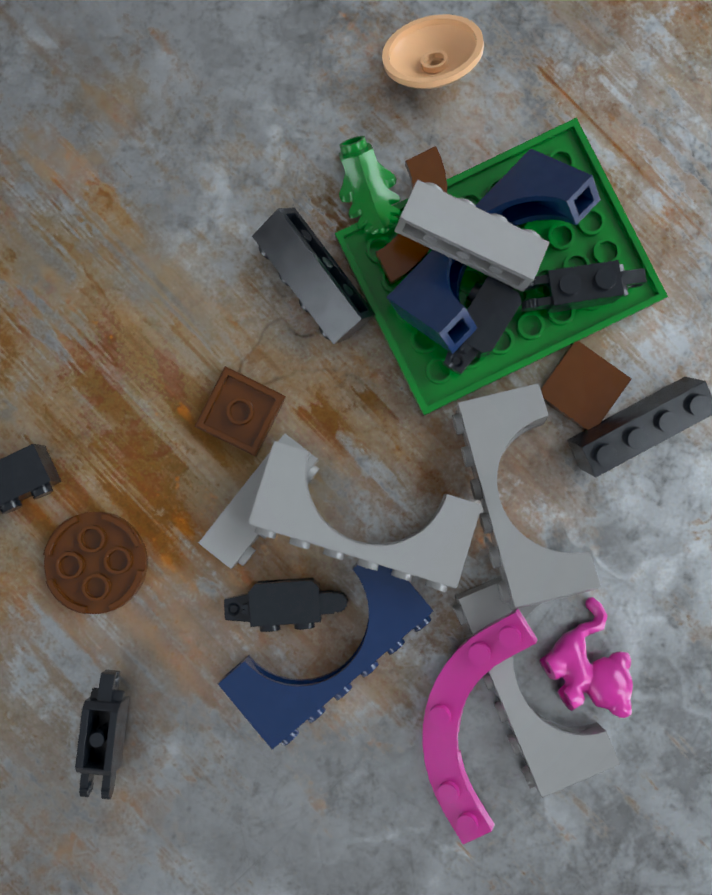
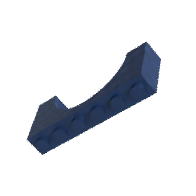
[387,148,601,354]
[218,563,433,749]

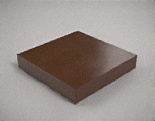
[541,341,632,430]
[194,366,286,457]

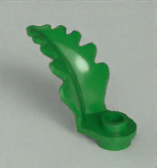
[339,136,401,235]

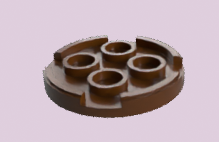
[43,512,148,614]

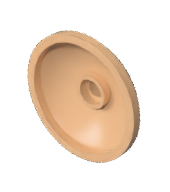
[382,14,484,89]

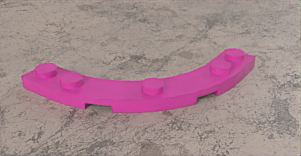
[423,609,538,845]

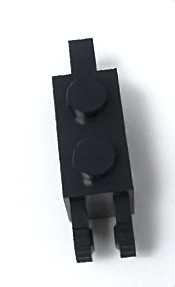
[521,260,647,313]
[443,276,521,375]
[224,577,348,632]
[75,669,129,800]

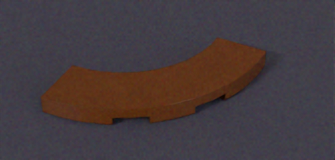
[376,146,447,285]

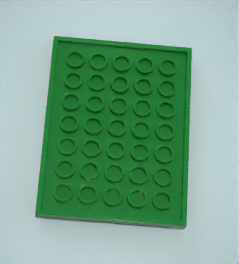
[335,117,668,416]

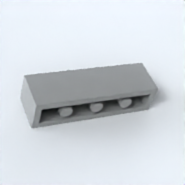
[394,180,550,292]
[199,433,319,569]

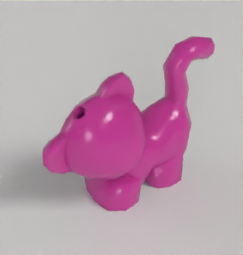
[539,597,633,718]

